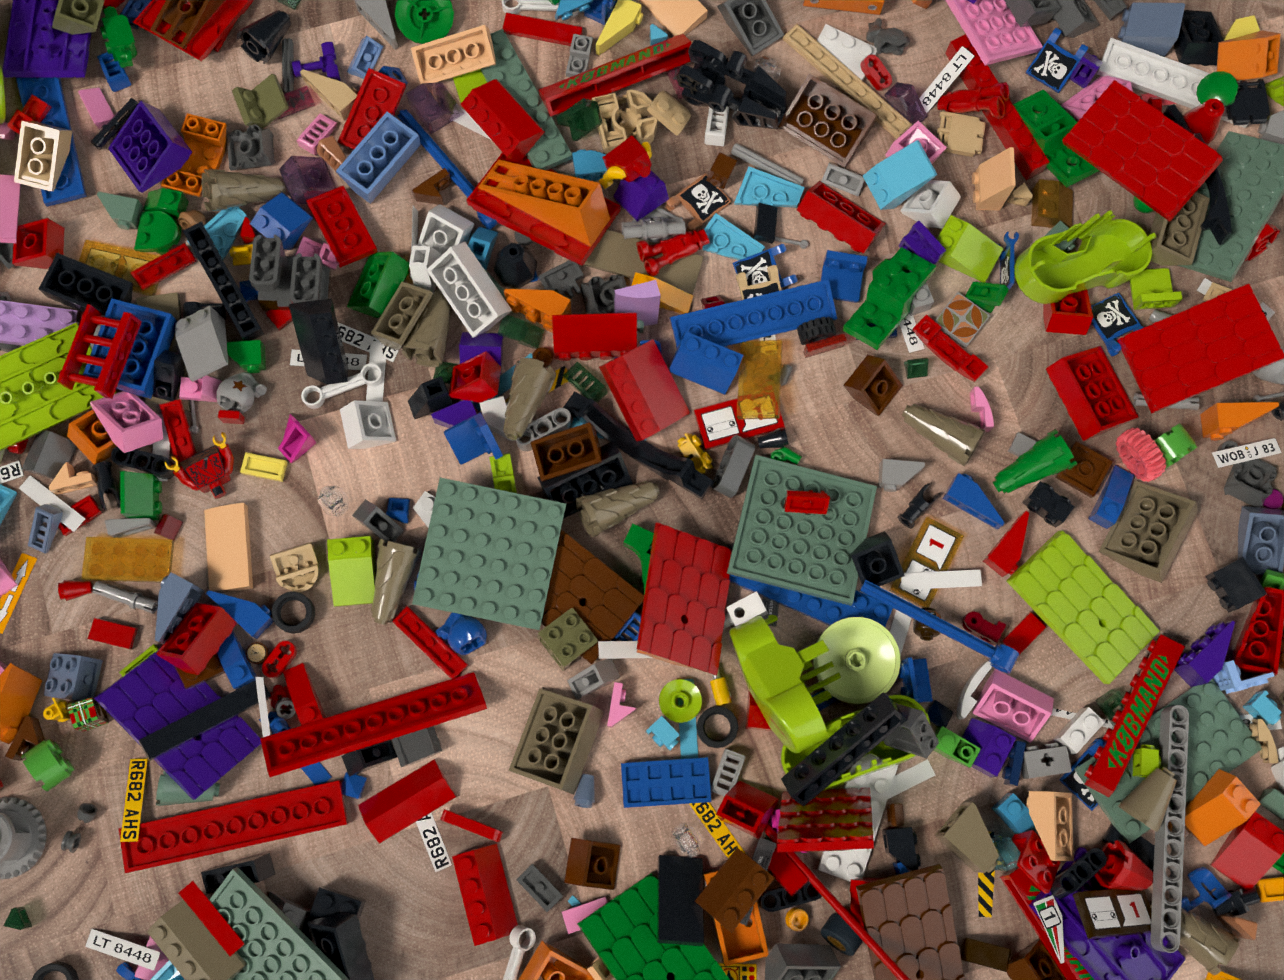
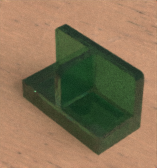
[556,98,603,141]

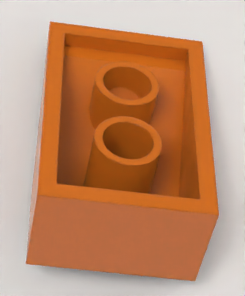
[1200,402,1279,441]
[67,409,117,464]
[0,663,42,744]
[1185,769,1261,846]
[519,941,595,980]

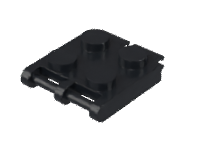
[1226,79,1270,125]

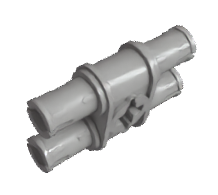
[621,216,686,240]

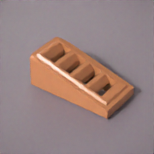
[316,136,347,171]

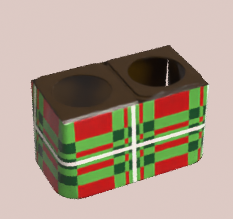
[67,697,109,732]

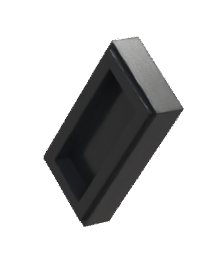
[754,203,778,244]

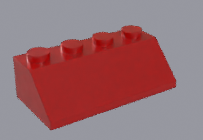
[460,79,545,162]
[797,181,886,254]
[452,844,518,946]

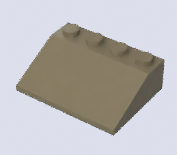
[1099,481,1198,583]
[509,688,604,795]

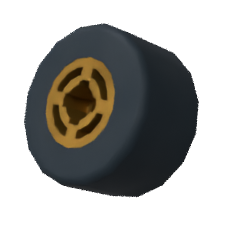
[820,913,863,956]

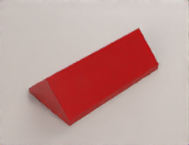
[358,759,456,844]

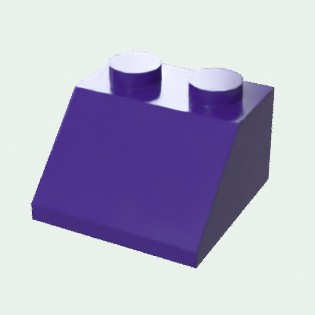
[613,171,669,221]
[962,718,1016,777]

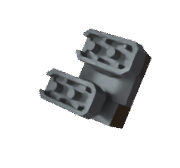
[249,234,331,310]

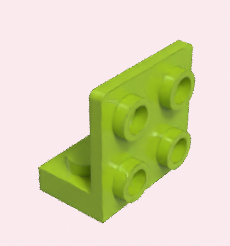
[1129,268,1182,310]

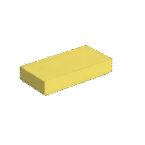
[240,452,288,482]

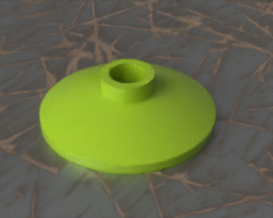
[659,679,702,723]

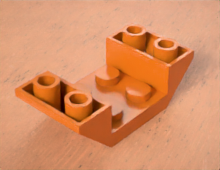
[161,113,227,197]

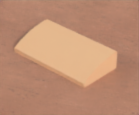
[639,0,708,37]
[411,25,496,87]
[204,503,253,593]

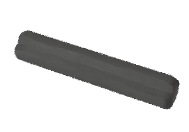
[282,38,294,95]

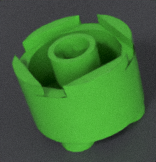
[1155,423,1197,469]
[21,739,75,792]

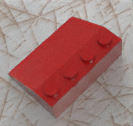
[552,313,637,361]
[599,339,690,441]
[1046,346,1139,441]

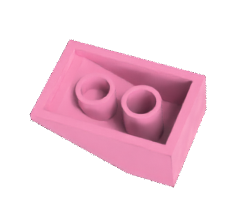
[90,391,163,453]

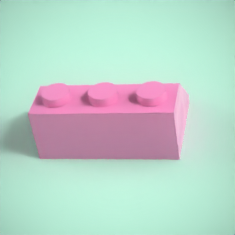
[1060,76,1133,122]
[972,669,1054,743]

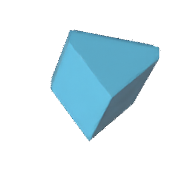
[650,24,668,46]

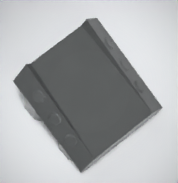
[227,124,276,171]
[581,275,627,314]
[1224,459,1277,507]
[392,726,442,767]

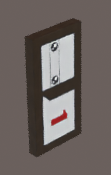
[1072,889,1152,939]

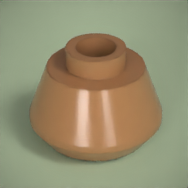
[178,210,206,230]

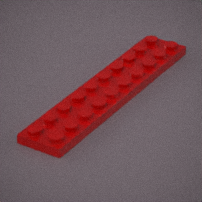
[260,672,487,777]
[119,780,348,873]

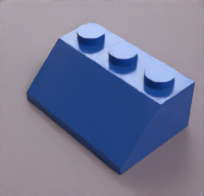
[669,331,743,395]

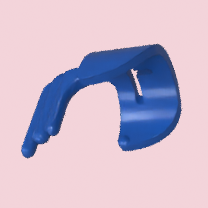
[1181,867,1232,911]

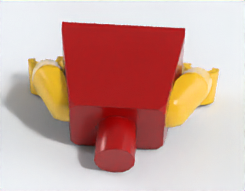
[598,135,652,189]

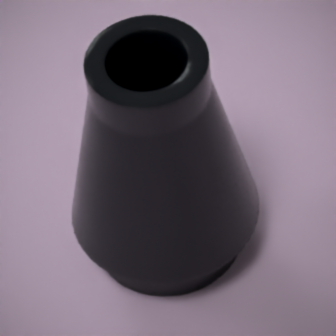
[757,428,789,449]

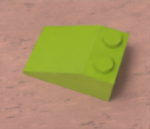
[937,215,1003,283]
[327,536,376,607]

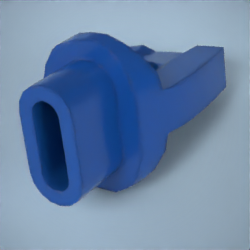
[259,711,289,734]

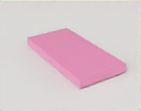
[0,175,21,243]

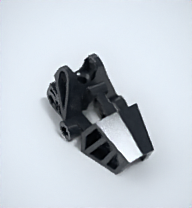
[676,40,787,129]

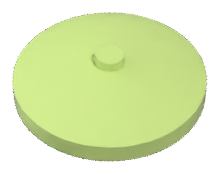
[813,617,900,704]

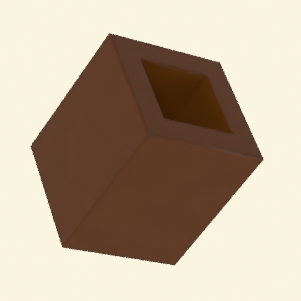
[706,152,737,189]

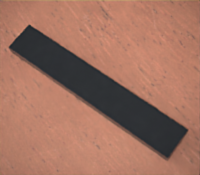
[139,680,271,761]

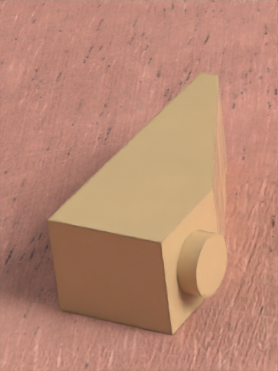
[300,69,358,120]

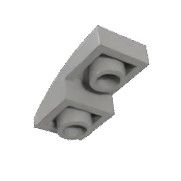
[566,34,593,77]

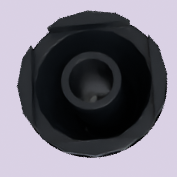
[237,10,291,64]

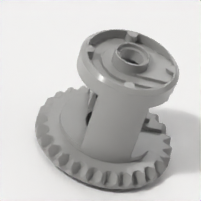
[0,797,47,879]

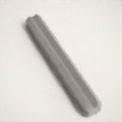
[731,143,804,186]

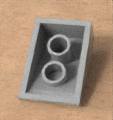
[175,306,228,382]

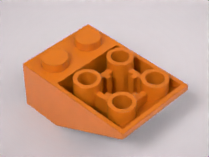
[1217,30,1281,81]
[504,289,572,333]

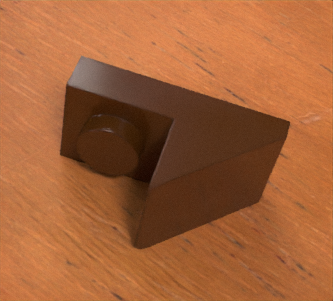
[412,168,451,205]
[5,715,45,761]

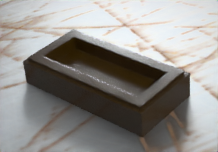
[961,938,1011,972]

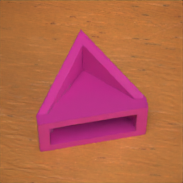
[278,414,316,463]

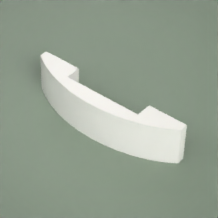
[956,660,992,720]

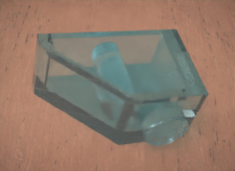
[991,834,1021,871]

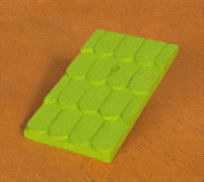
[0,322,118,451]
[1006,531,1160,684]

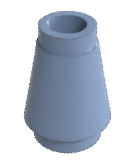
[573,774,595,808]

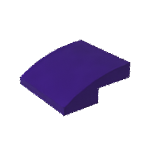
[899,221,946,265]

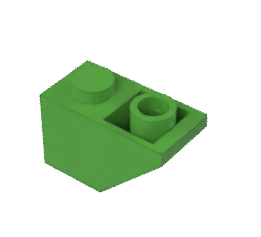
[933,726,980,768]

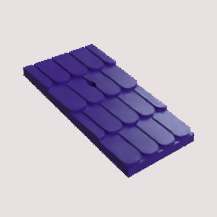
[2,0,92,78]
[94,648,261,800]
[1029,847,1186,980]

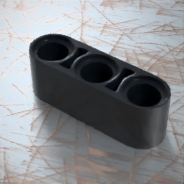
[111,447,175,479]
[1102,823,1155,872]
[1050,848,1107,898]
[759,881,822,912]

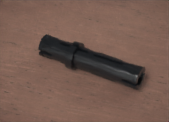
[91,98,139,150]

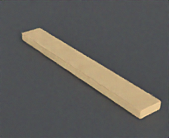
[783,24,912,139]

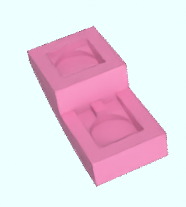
[295,236,338,270]
[970,387,994,432]
[562,896,607,934]

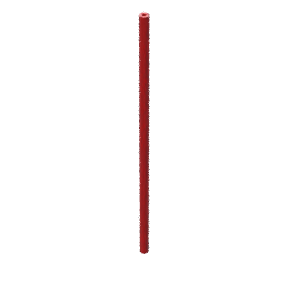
[763,823,911,980]

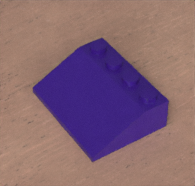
[108,100,192,193]

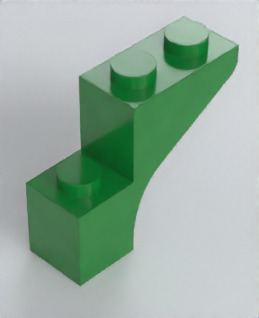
[623,523,654,595]

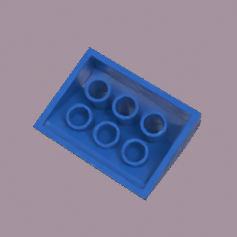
[83,298,177,399]

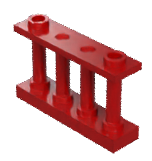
[57,304,142,399]

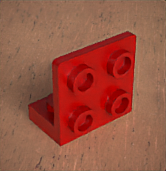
[1011,830,1061,894]

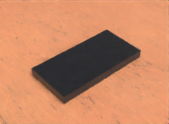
[657,855,704,946]

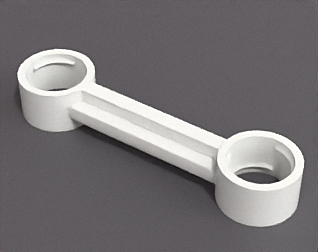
[502,0,579,18]
[301,363,383,409]
[503,925,536,980]

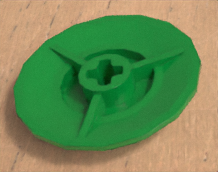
[395,0,454,44]

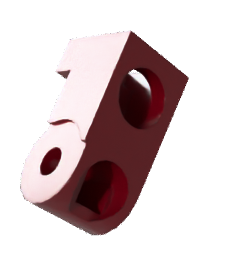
[962,611,1006,645]

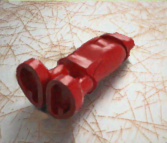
[937,82,1009,119]
[636,229,710,277]

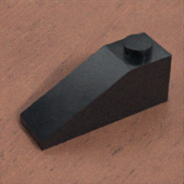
[201,853,276,894]

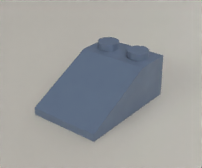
[1238,506,1284,575]
[155,572,204,644]

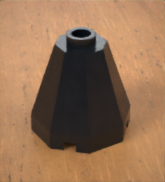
[494,243,537,288]

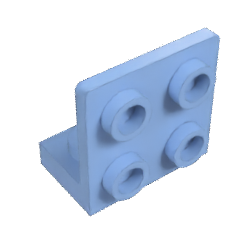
[1212,660,1274,694]

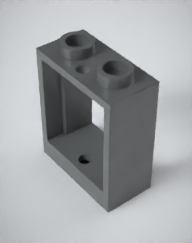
[883,703,939,759]

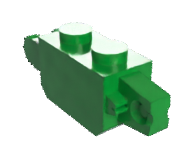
[100,6,138,68]

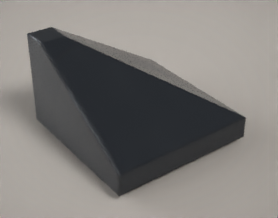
[927,700,954,728]

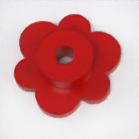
[269,685,291,709]

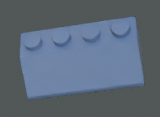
[336,112,421,204]

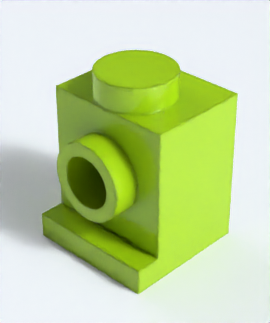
[1133,745,1161,778]

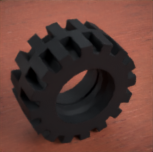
[797,317,836,346]

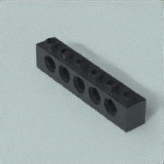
[183,221,264,341]
[781,692,907,807]

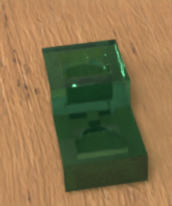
[498,315,544,349]

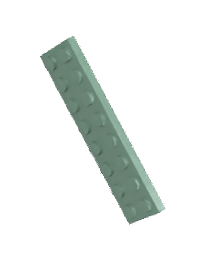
[480,29,572,170]

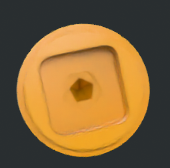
[785,907,809,932]

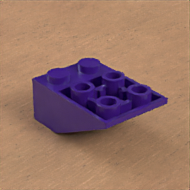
[1174,620,1235,687]

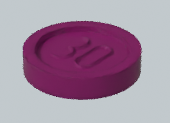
[1263,489,1283,509]

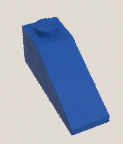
[1088,465,1134,529]
[942,473,1004,530]
[206,590,274,639]
[217,630,257,690]

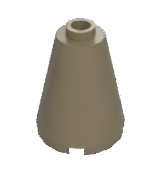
[1118,767,1177,832]

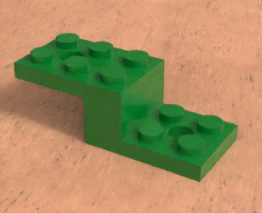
[1013,89,1100,188]
[843,247,936,350]

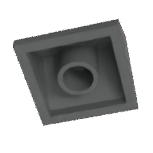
[22,431,77,480]

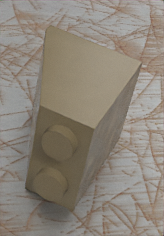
[934,802,999,873]

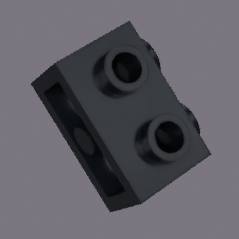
[1022,481,1075,528]

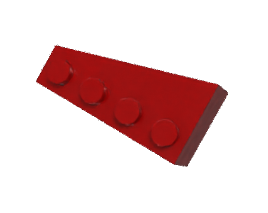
[1230,587,1284,676]

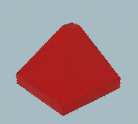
[240,217,255,244]

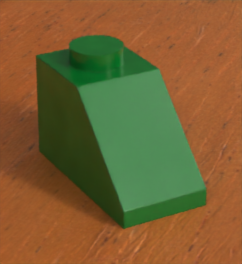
[143,188,189,219]
[227,340,266,373]

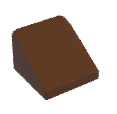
[886,804,905,826]

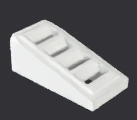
[704,107,729,146]

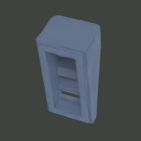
[28,504,63,554]

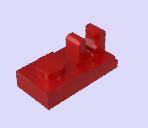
[784,490,830,514]

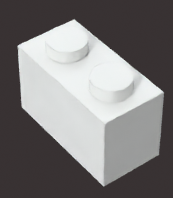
[1053,707,1105,755]

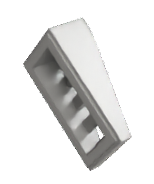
[105,518,157,539]
[711,749,746,796]

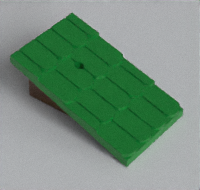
[577,873,730,980]

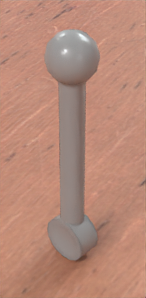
[775,237,808,249]
[1253,392,1284,402]
[190,400,199,434]

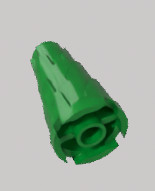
[992,429,1077,494]

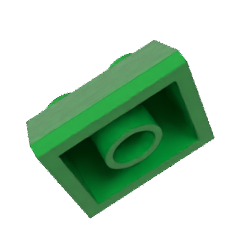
[120,471,162,521]

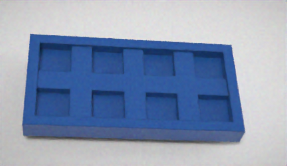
[621,757,712,808]

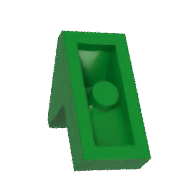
[965,282,1009,313]

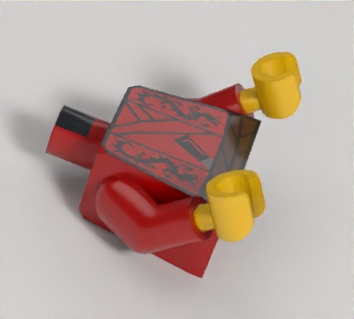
[165,432,234,499]

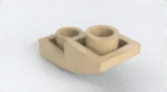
[1249,719,1278,763]

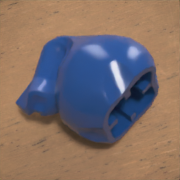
[436,612,487,655]

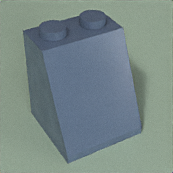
[1118,2,1185,57]

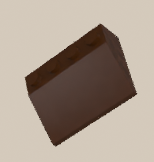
[779,73,879,168]

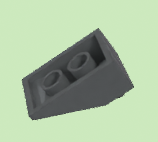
[717,0,784,56]

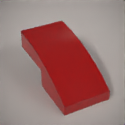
[7,94,52,135]

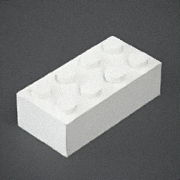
[426,242,512,338]

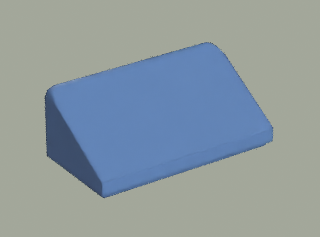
[347,35,384,79]

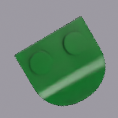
[134,211,181,255]

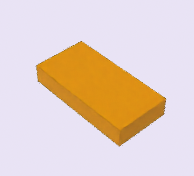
[1256,877,1284,903]

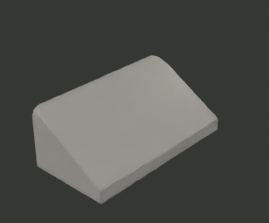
[821,162,865,196]

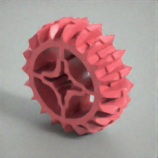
[1116,428,1166,482]

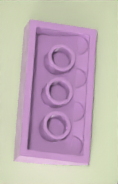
[614,280,660,326]

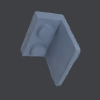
[44,653,103,701]

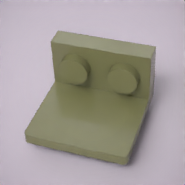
[232,74,289,129]
[537,608,598,671]

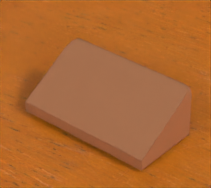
[1217,915,1258,940]

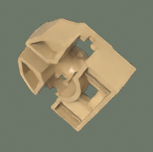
[591,89,658,154]

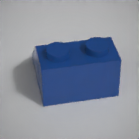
[250,192,313,250]

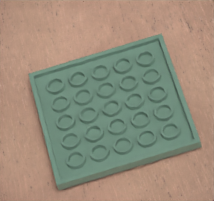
[727,455,877,606]
[412,477,566,630]

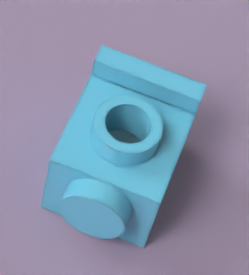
[1242,690,1282,725]
[646,716,679,751]

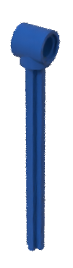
[397,109,499,230]
[860,580,1019,674]

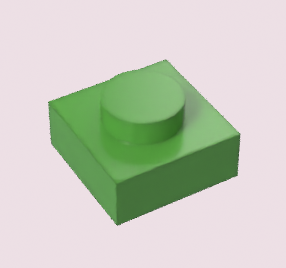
[1259,569,1284,590]

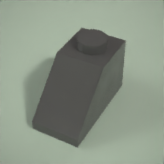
[352,499,404,544]

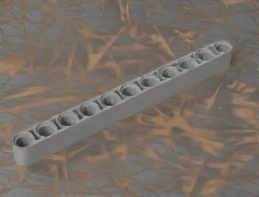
[1150,705,1189,953]

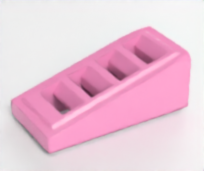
[296,113,338,156]

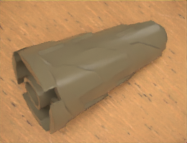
[201,169,286,211]
[402,288,451,367]
[503,358,556,440]
[902,404,985,467]
[576,481,660,537]
[371,539,422,625]
[1150,899,1240,975]

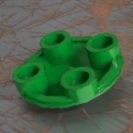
[1196,71,1238,107]

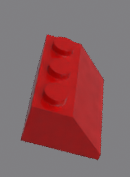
[156,603,237,675]

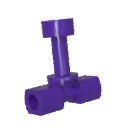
[292,42,341,81]

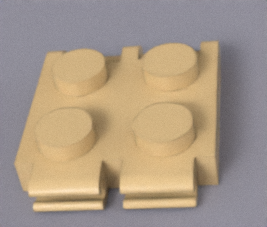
[937,111,986,157]

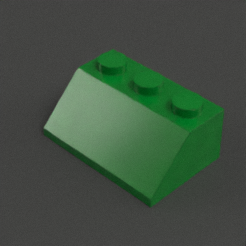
[347,251,409,318]

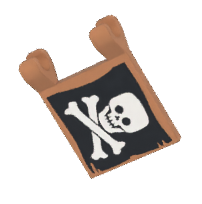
[665,173,732,231]

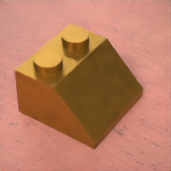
[1031,179,1073,228]

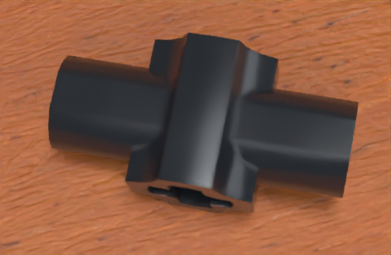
[1211,888,1260,916]

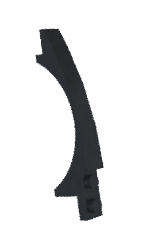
[1163,104,1232,246]
[563,391,714,500]

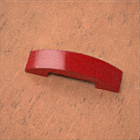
[912,314,989,382]

